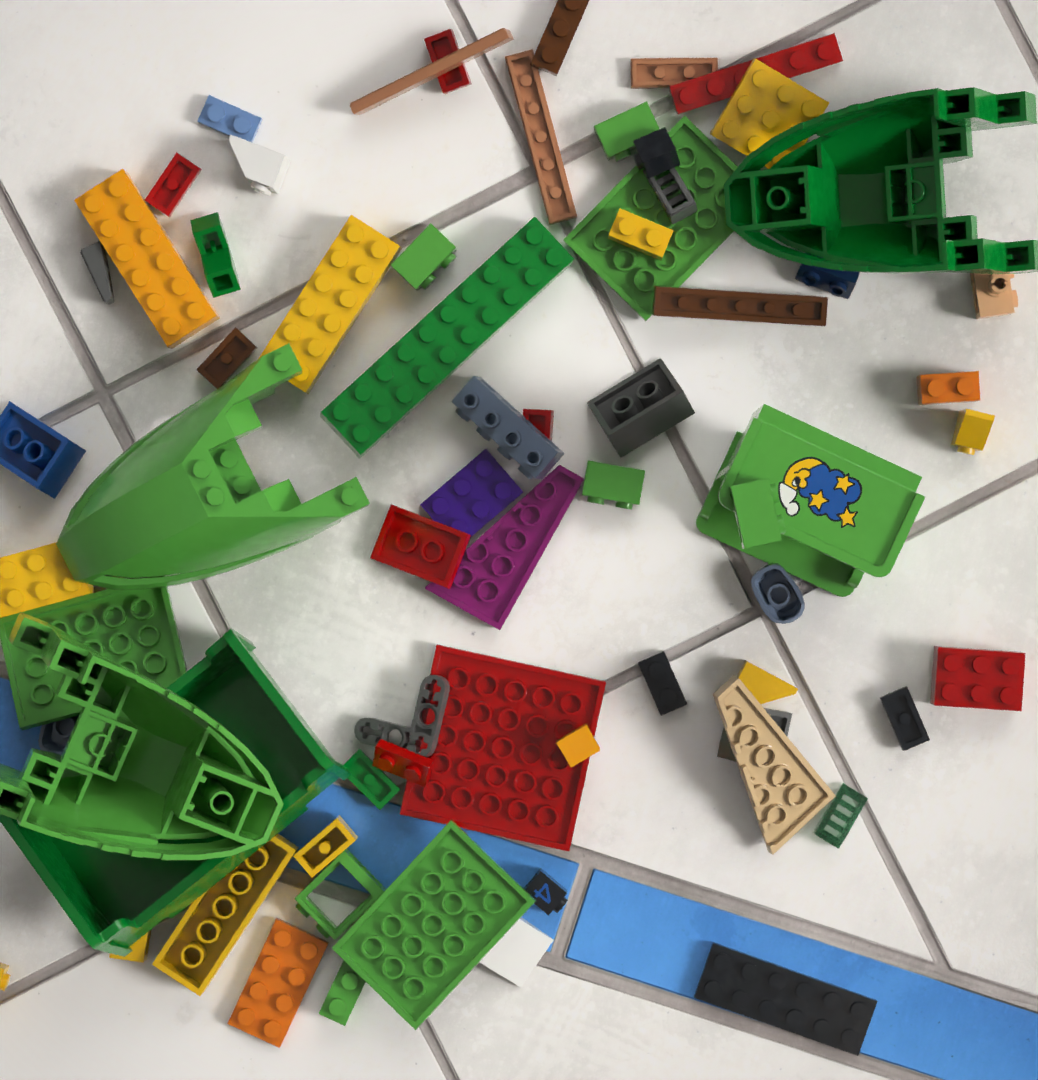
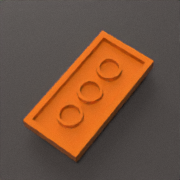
[227,918,329,1048]

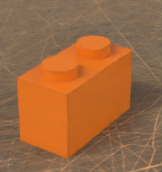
[916,371,980,405]

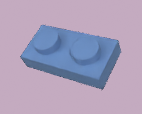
[197,95,263,143]

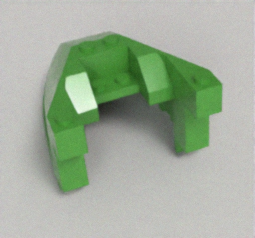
[56,343,370,590]
[0,612,284,860]

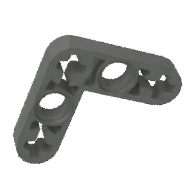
[354,675,450,757]

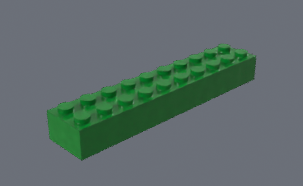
[320,217,574,459]

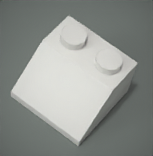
[229,134,290,196]

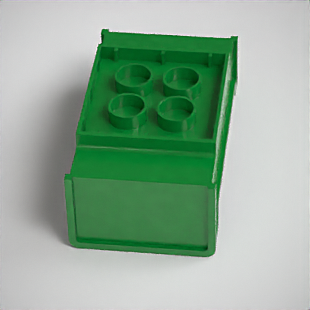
[0,628,352,957]

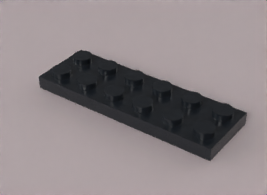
[694,942,877,1056]

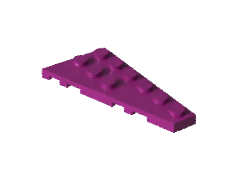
[425,465,584,630]

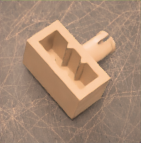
[970,273,1018,319]

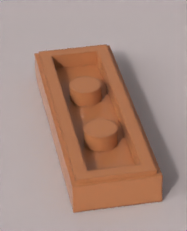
[631,58,718,89]

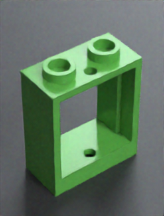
[295,849,386,940]

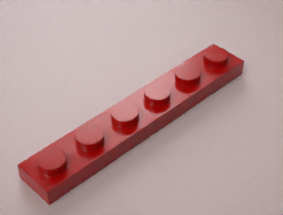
[668,33,843,114]

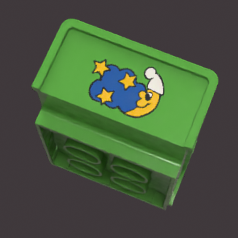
[696,404,925,597]

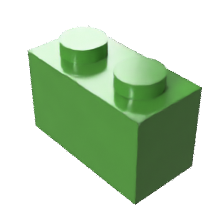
[594,101,659,162]
[391,223,457,291]
[582,461,645,510]
[729,478,786,549]
[319,960,365,1026]

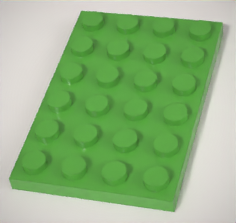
[563,115,737,321]
[0,576,187,731]
[332,820,536,1030]

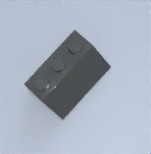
[587,358,695,458]

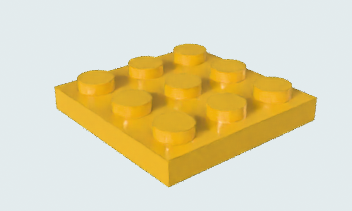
[710,58,829,169]

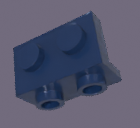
[795,252,860,299]

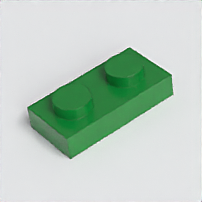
[344,749,400,810]

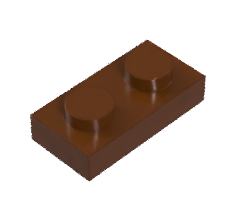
[196,327,258,389]

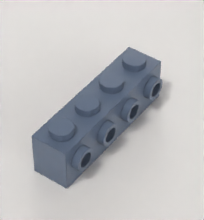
[451,376,565,480]

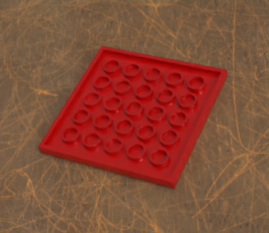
[400,644,606,851]

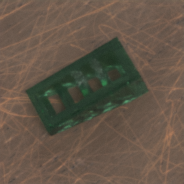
[813,783,868,849]

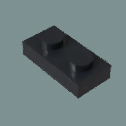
[638,651,687,716]
[879,686,930,751]

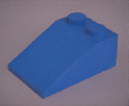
[0,401,86,499]

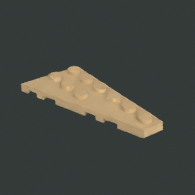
[713,675,836,855]

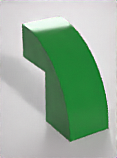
[190,212,241,298]

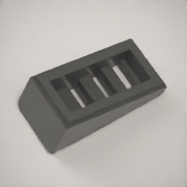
[643,167,697,224]
[80,241,114,304]

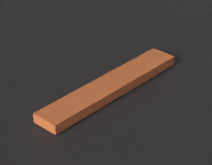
[350,28,514,115]
[505,49,577,225]

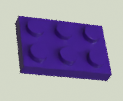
[420,449,523,538]

